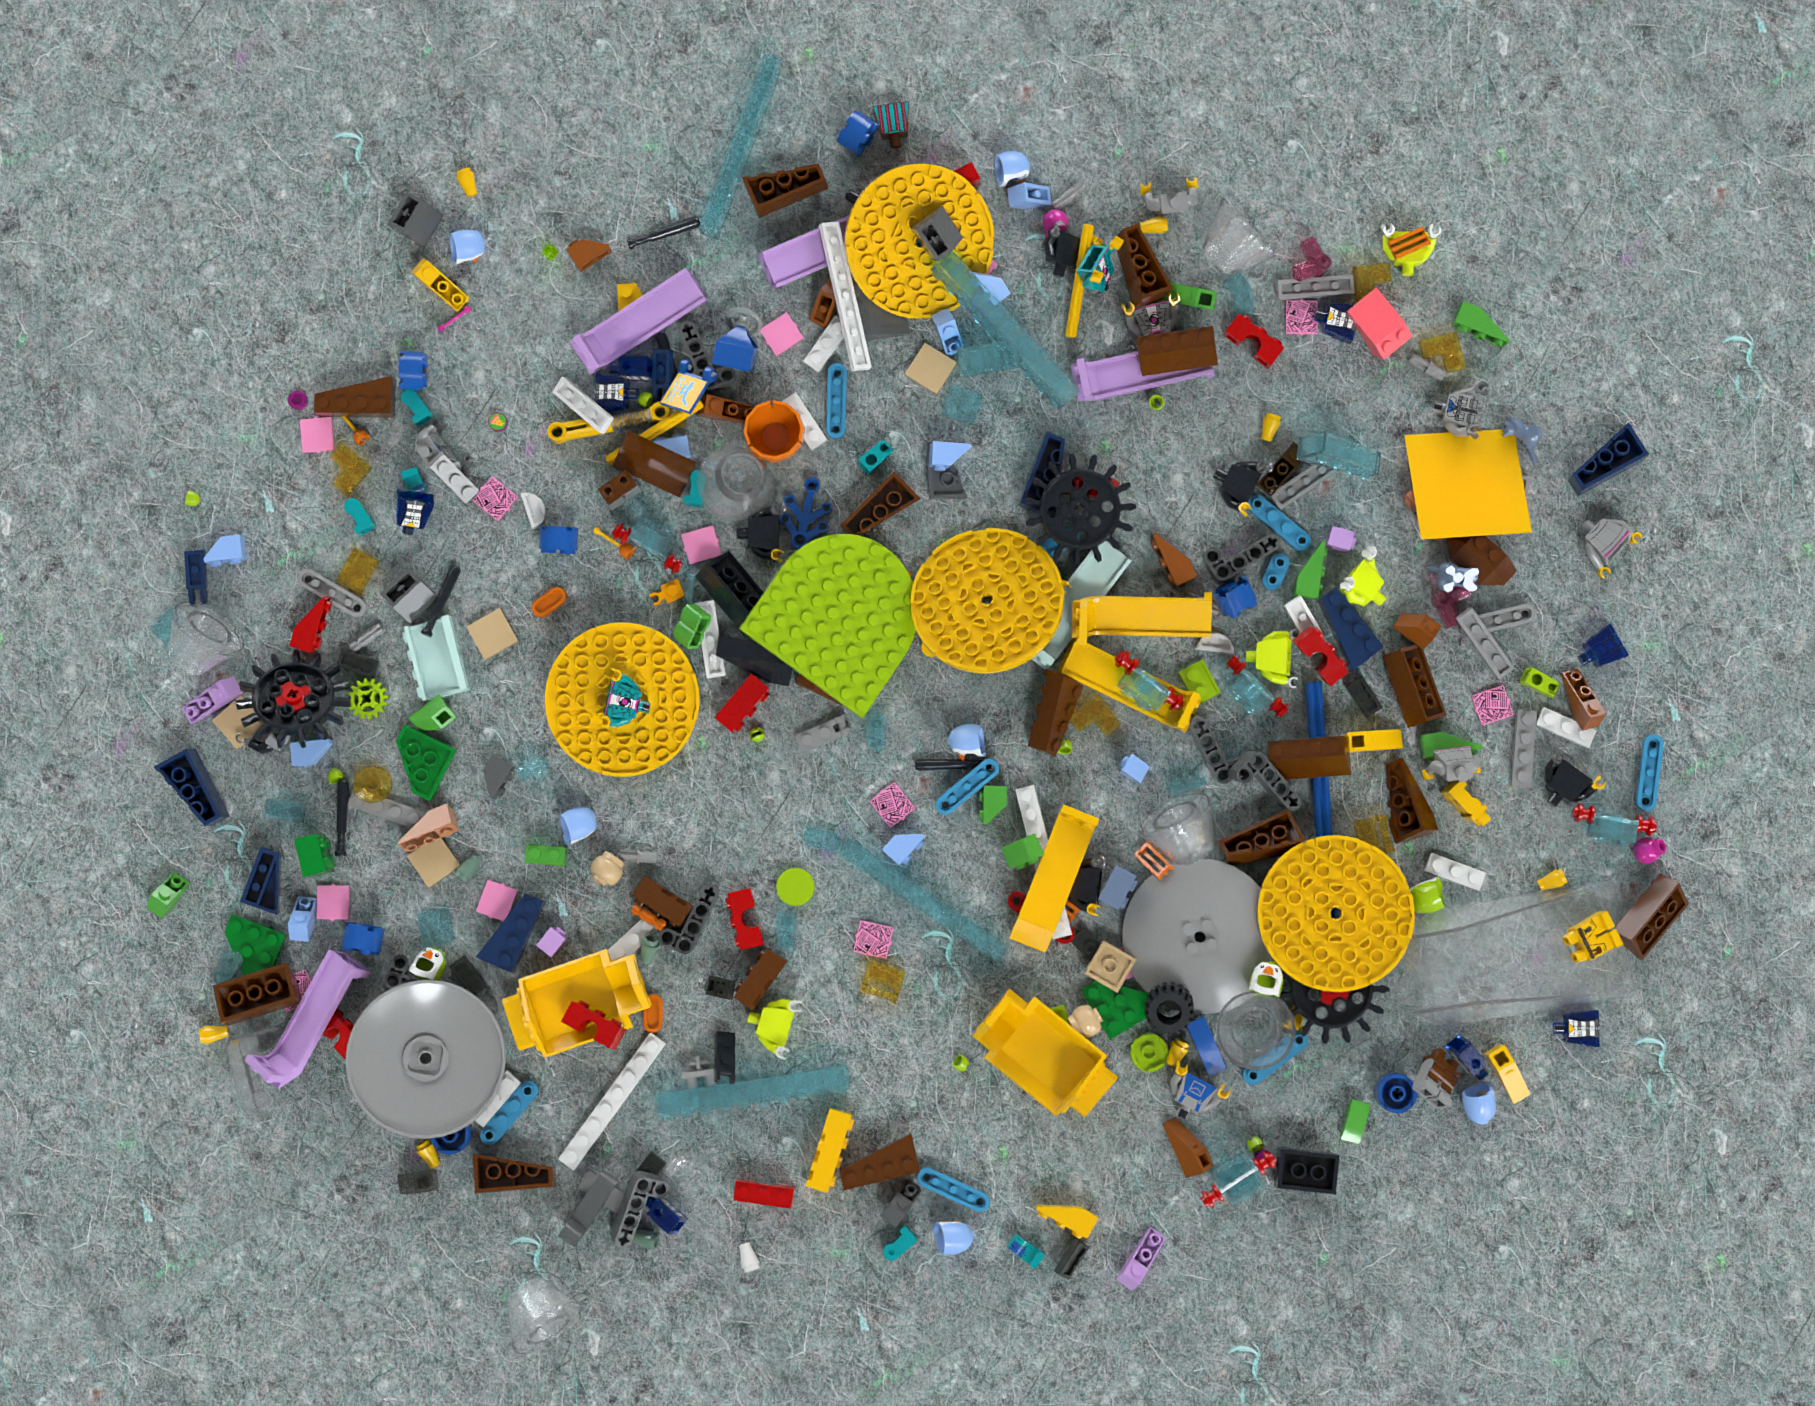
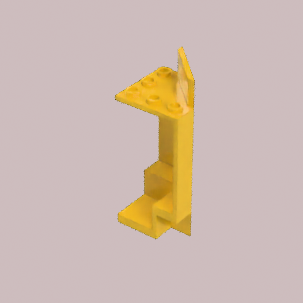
[502,949,652,1058]
[972,988,1118,1117]

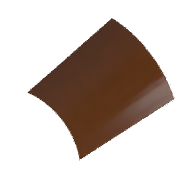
[612,430,696,498]

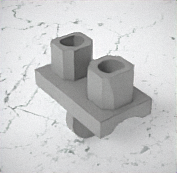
[682,1055,716,1089]

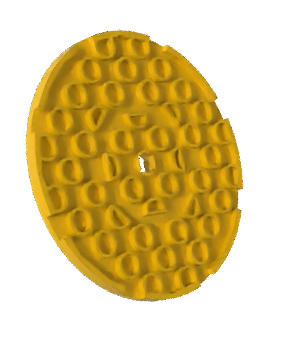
[845,163,994,318]
[910,528,1064,674]
[544,622,699,777]
[1257,835,1415,992]

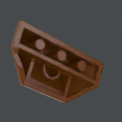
[1447,535,1517,585]

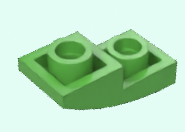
[1339,1099,1370,1144]

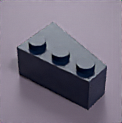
[240,846,281,915]

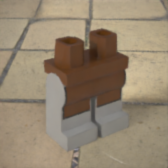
[598,470,642,512]
[1412,1048,1461,1109]

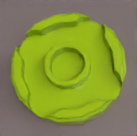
[776,868,815,906]
[1130,1033,1169,1072]

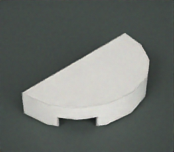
[520,492,546,530]
[1196,633,1234,655]

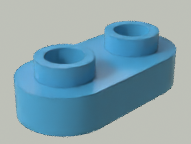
[1262,553,1289,591]

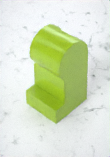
[1519,667,1560,698]

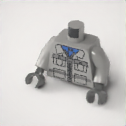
[1432,381,1489,439]
[415,417,474,470]

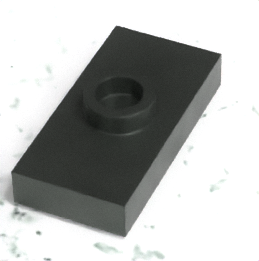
[337,648,380,679]
[1345,676,1383,718]
[1071,927,1100,961]
[449,955,488,995]
[706,975,736,1000]
[627,1151,666,1185]
[1054,1238,1089,1280]

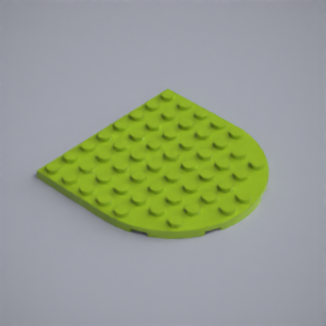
[739,534,916,718]

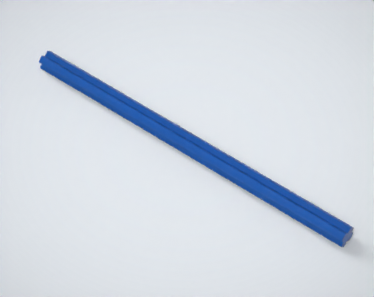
[1305,682,1339,919]

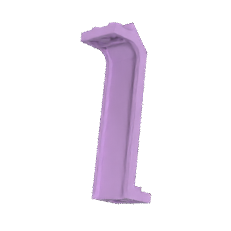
[757,215,849,289]
[570,268,709,375]
[1071,351,1215,401]
[244,950,370,1089]

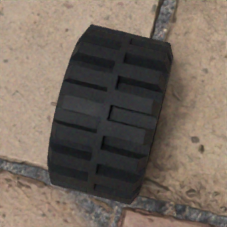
[1145,982,1194,1036]

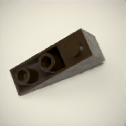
[1256,442,1308,497]

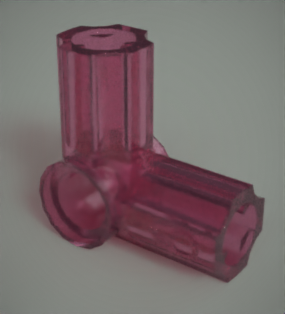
[1292,236,1332,282]
[1431,586,1472,629]

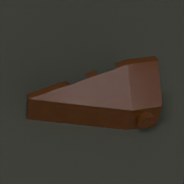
[1386,758,1439,844]

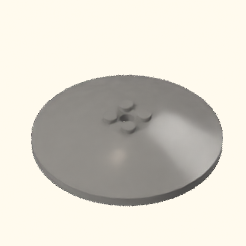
[1122,859,1274,1014]
[346,980,506,1139]

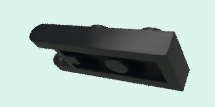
[714,1031,735,1084]

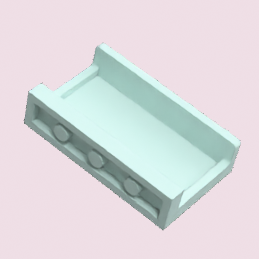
[402,615,470,702]

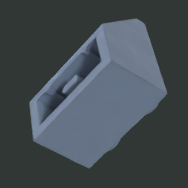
[1098,865,1138,911]

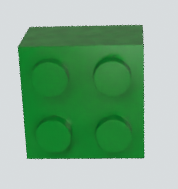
[294,833,336,877]

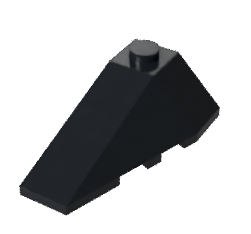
[716,636,793,686]

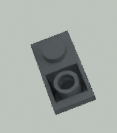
[483,754,516,800]
[880,1179,922,1228]

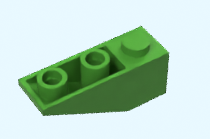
[1162,282,1217,311]
[1451,301,1509,347]
[1293,541,1328,600]
[1418,732,1483,762]

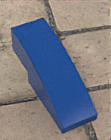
[1187,1016,1226,1077]

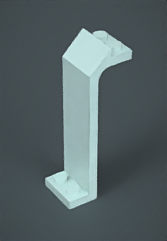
[1032,541,1132,670]

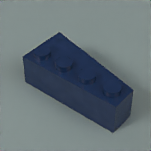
[1568,422,1649,496]
[1017,432,1065,518]
[1318,587,1383,672]
[154,749,230,826]
[476,894,546,973]

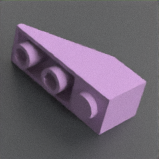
[182,677,243,725]
[1116,1227,1166,1291]

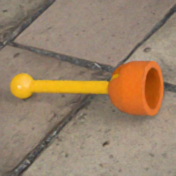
[342,417,370,446]
[593,527,635,560]

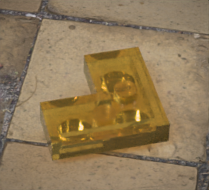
[1353,263,1391,304]
[1419,332,1466,374]
[330,443,372,497]
[1070,695,1121,737]

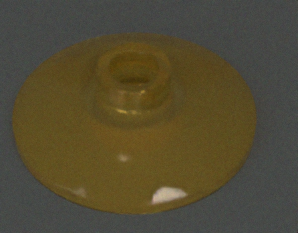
[353,766,392,803]

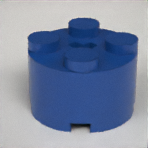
[837,110,879,157]
[399,351,428,390]
[539,526,578,554]
[1212,577,1258,618]
[341,922,385,955]
[1374,1073,1417,1114]
[430,1124,473,1155]

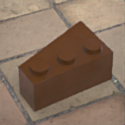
[632,876,693,927]
[733,948,787,1011]

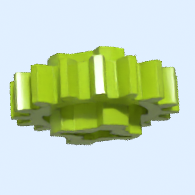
[347,678,390,720]

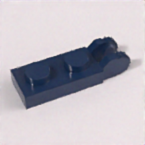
[652,349,673,403]
[184,550,208,605]

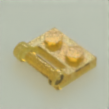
[1353,814,1395,854]
[859,960,906,1004]

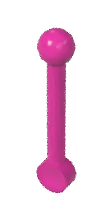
[437,306,471,332]

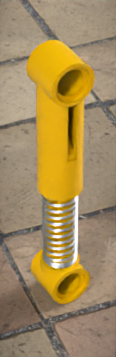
[547,402,671,444]

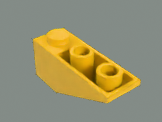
[410,259,470,312]
[1343,729,1403,753]
[1483,1044,1530,1104]
[1035,1205,1098,1239]

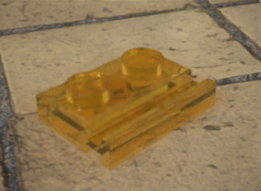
[336,547,380,595]

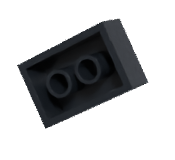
[1274,1147,1340,1195]

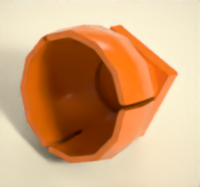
[743,400,805,464]

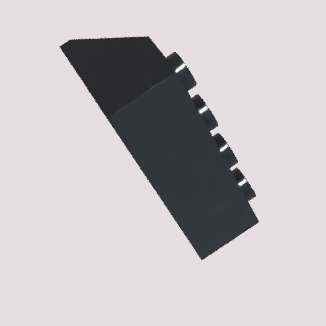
[695,551,764,635]

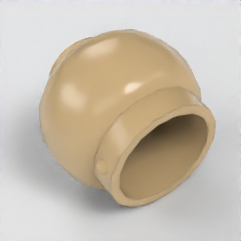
[590,851,625,887]
[1068,1005,1103,1038]

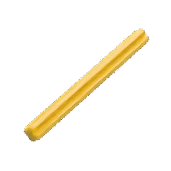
[1065,224,1094,338]
[605,400,704,466]

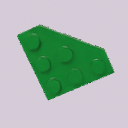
[396,724,457,802]
[224,914,287,976]
[1080,980,1160,1040]

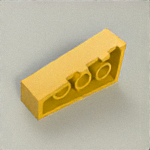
[805,1107,854,1193]

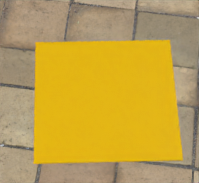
[1404,429,1532,539]

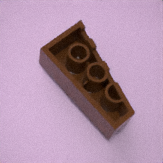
[742,164,828,218]
[1117,224,1173,309]
[314,376,396,418]
[839,472,921,536]
[1028,669,1083,757]
[1218,809,1306,866]
[839,1132,920,1190]
[473,1154,557,1194]

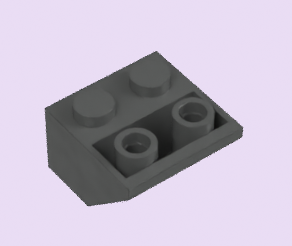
[388,191,444,248]
[911,206,963,262]
[380,568,437,624]

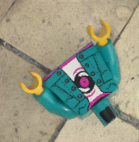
[1076,236,1124,292]
[597,668,651,728]

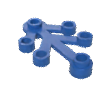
[780,477,833,550]

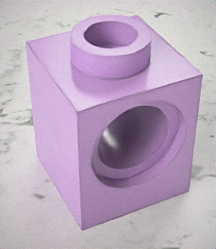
[1325,526,1356,553]
[536,926,568,957]

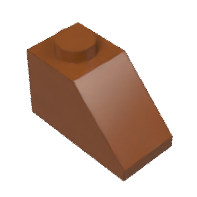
[566,239,612,272]
[809,280,837,328]
[1393,613,1442,650]

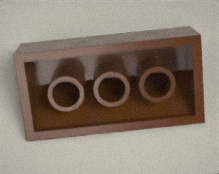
[1136,326,1218,376]
[1382,645,1446,728]
[1267,736,1351,780]
[1614,873,1689,961]
[213,963,302,1026]

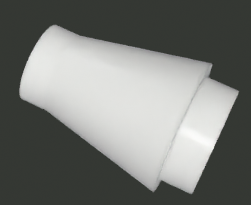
[739,1242,760,1273]

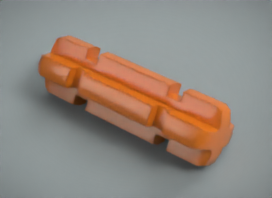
[631,903,667,931]

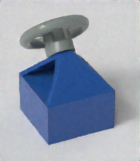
[712,307,762,372]

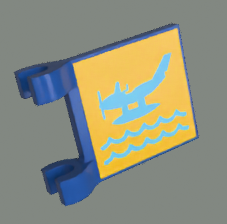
[660,359,718,414]

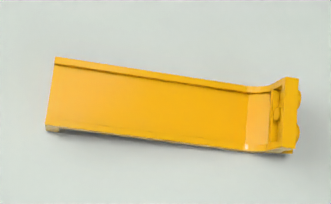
[1072,592,1212,645]
[1056,638,1202,733]
[1009,804,1099,953]

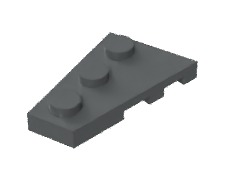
[926,442,968,500]

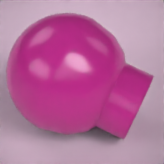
[1043,209,1069,239]
[1633,837,1666,864]

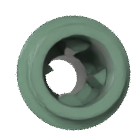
[454,855,482,884]
[640,934,660,964]
[633,1229,659,1250]

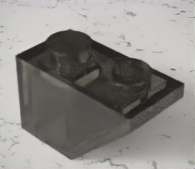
[397,1169,439,1194]

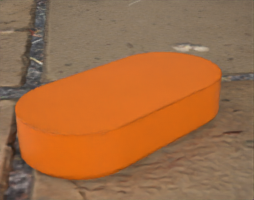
[532,587,567,618]
[643,994,663,1033]

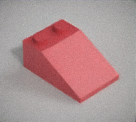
[1347,288,1413,360]

